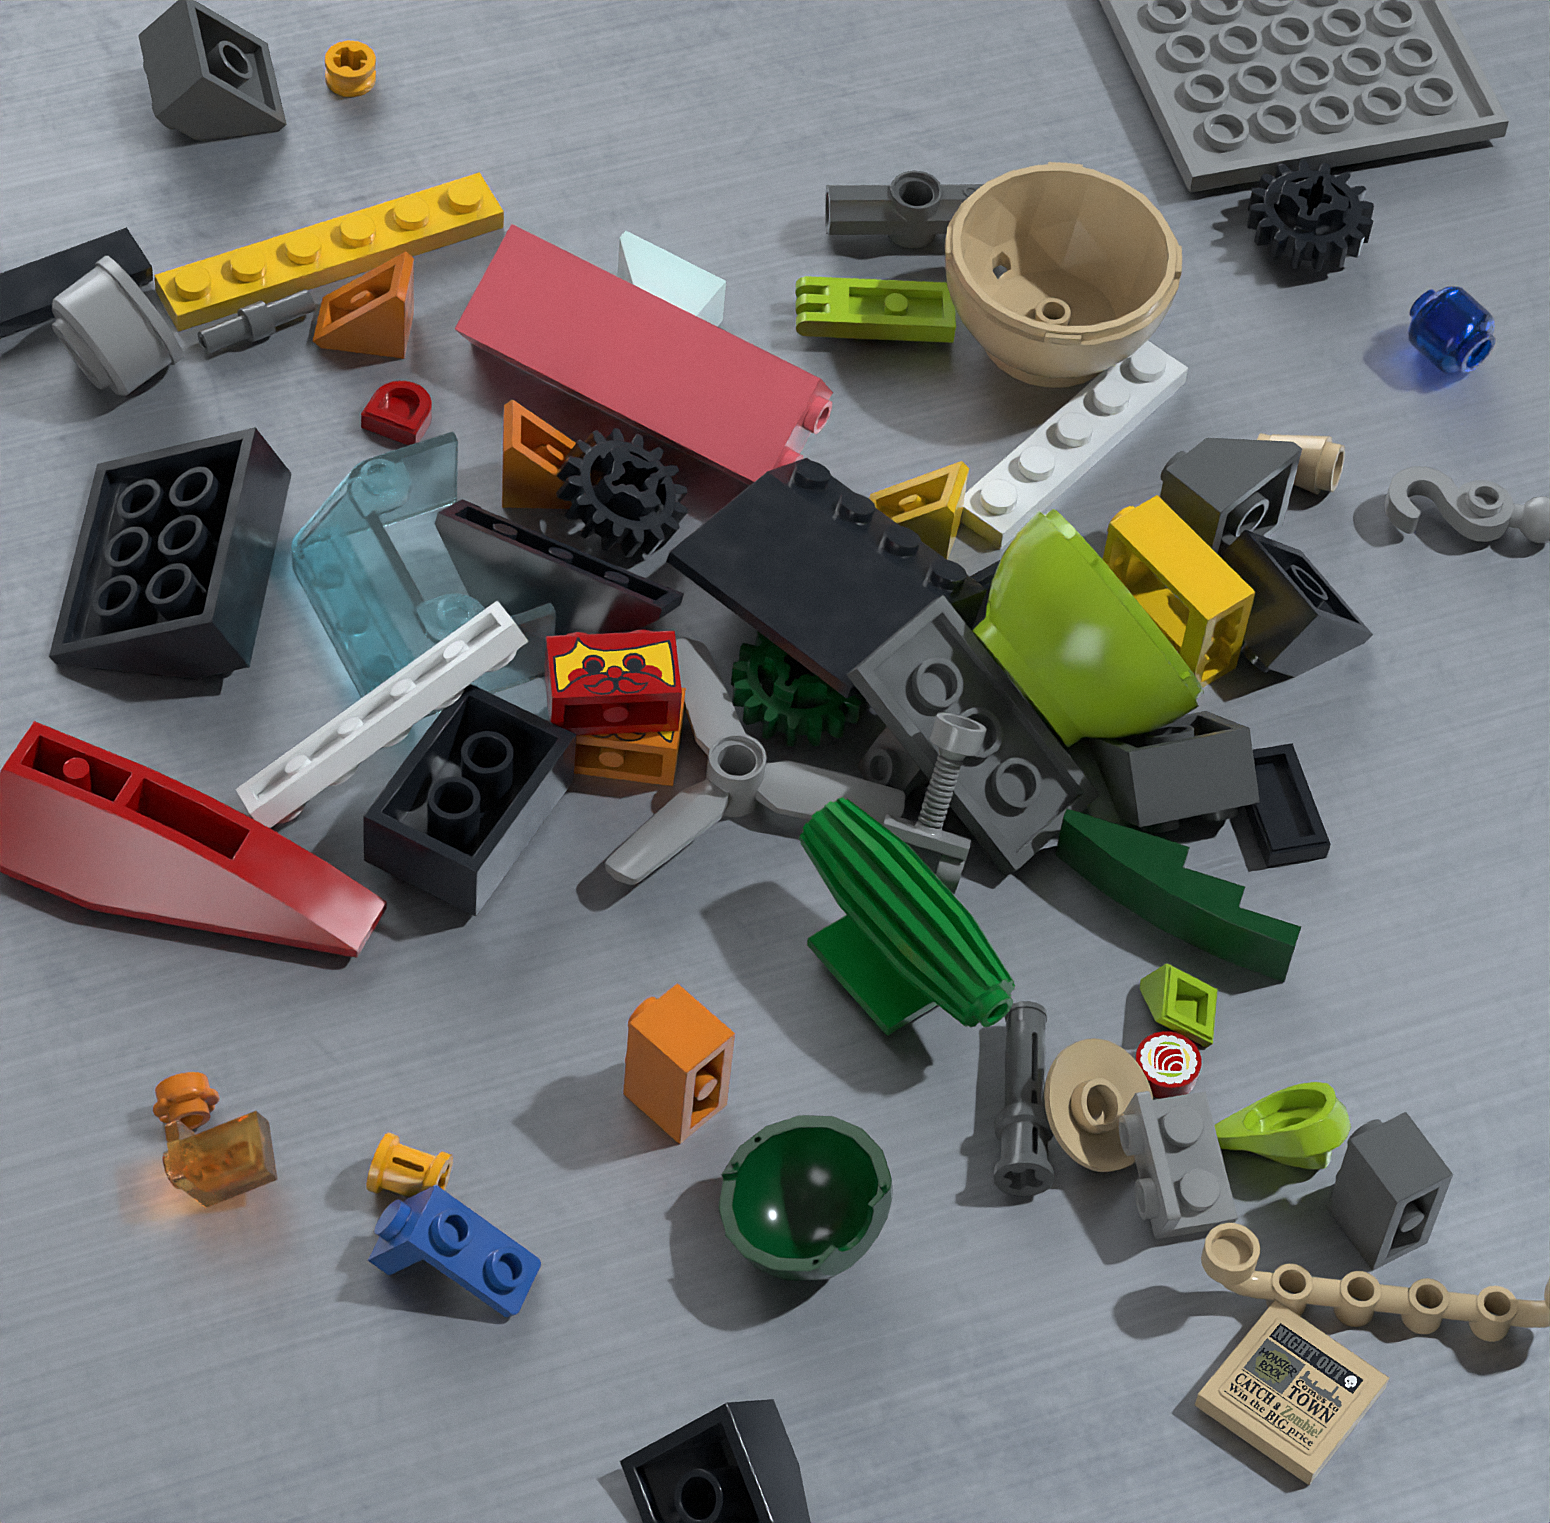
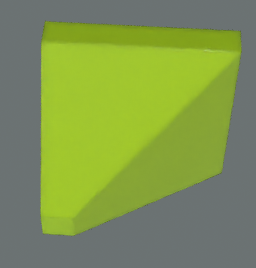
[1139,963,1218,1048]

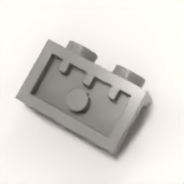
[1119,1091,1238,1240]

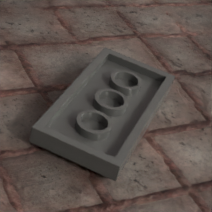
[847,595,1100,876]

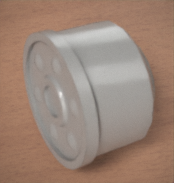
[52,256,184,396]

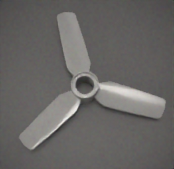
[605,638,905,885]

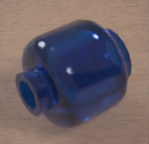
[1408,286,1496,373]

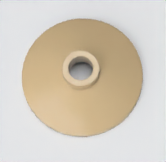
[1044,1038,1153,1172]

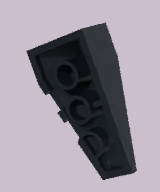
[620,1399,811,1523]

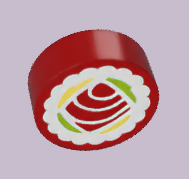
[1135,1031,1202,1099]

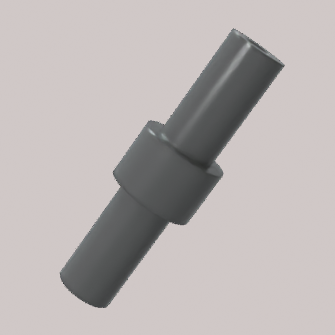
[197,289,315,354]

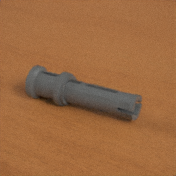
[993,1001,1054,1196]

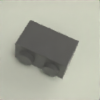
[1327,1112,1453,1271]

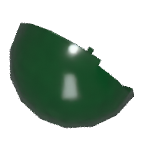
[718,1115,893,1281]

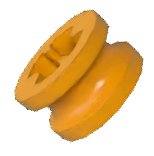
[325,40,376,97]

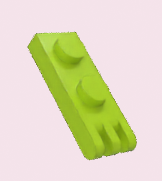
[795,276,956,343]

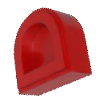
[361,381,432,448]

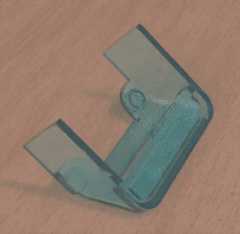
[291,431,556,718]

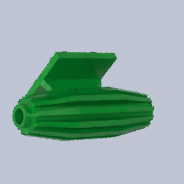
[799,798,1015,1036]

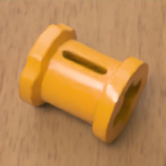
[366,1132,453,1198]

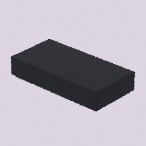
[1244,743,1331,867]

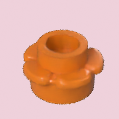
[153,1072,220,1131]

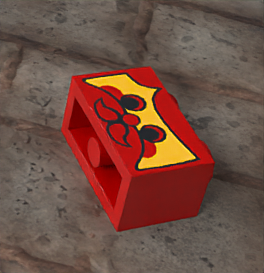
[545,630,682,735]

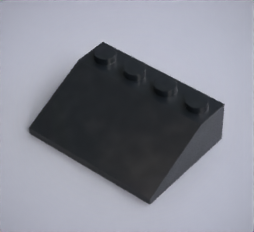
[49,427,292,679]
[666,458,987,698]

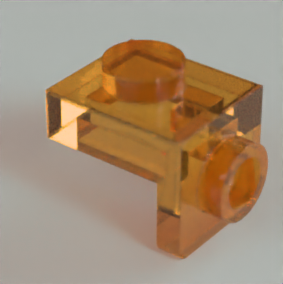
[162,1110,278,1208]

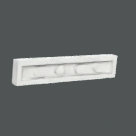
[961,340,1188,549]
[236,601,529,828]

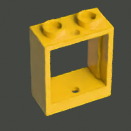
[1102,495,1255,688]

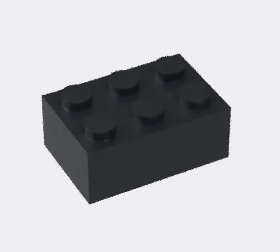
[363,684,576,916]

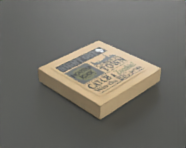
[1195,1300,1389,1485]

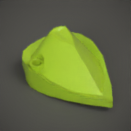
[1214,1082,1351,1169]

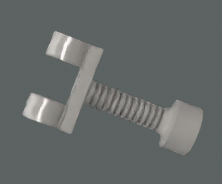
[883,713,987,894]

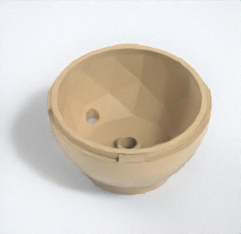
[945,162,1182,388]

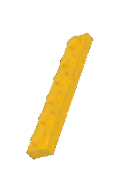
[154,172,504,332]

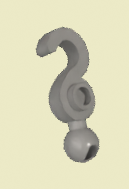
[1384,466,1550,544]

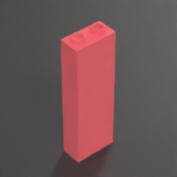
[455,224,833,486]

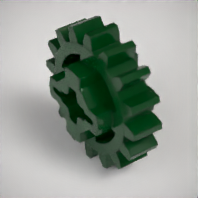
[731,631,866,747]

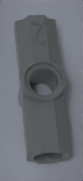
[825,170,984,249]

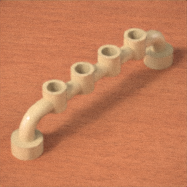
[1201,1223,1550,1342]

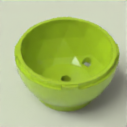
[972,509,1204,747]

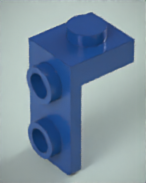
[368,1185,541,1318]

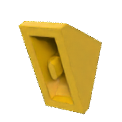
[869,461,969,560]

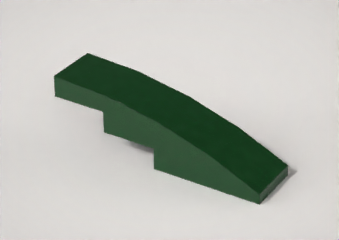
[1055,808,1301,982]

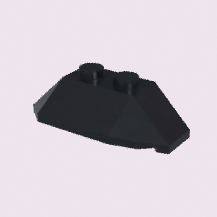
[434,499,684,636]

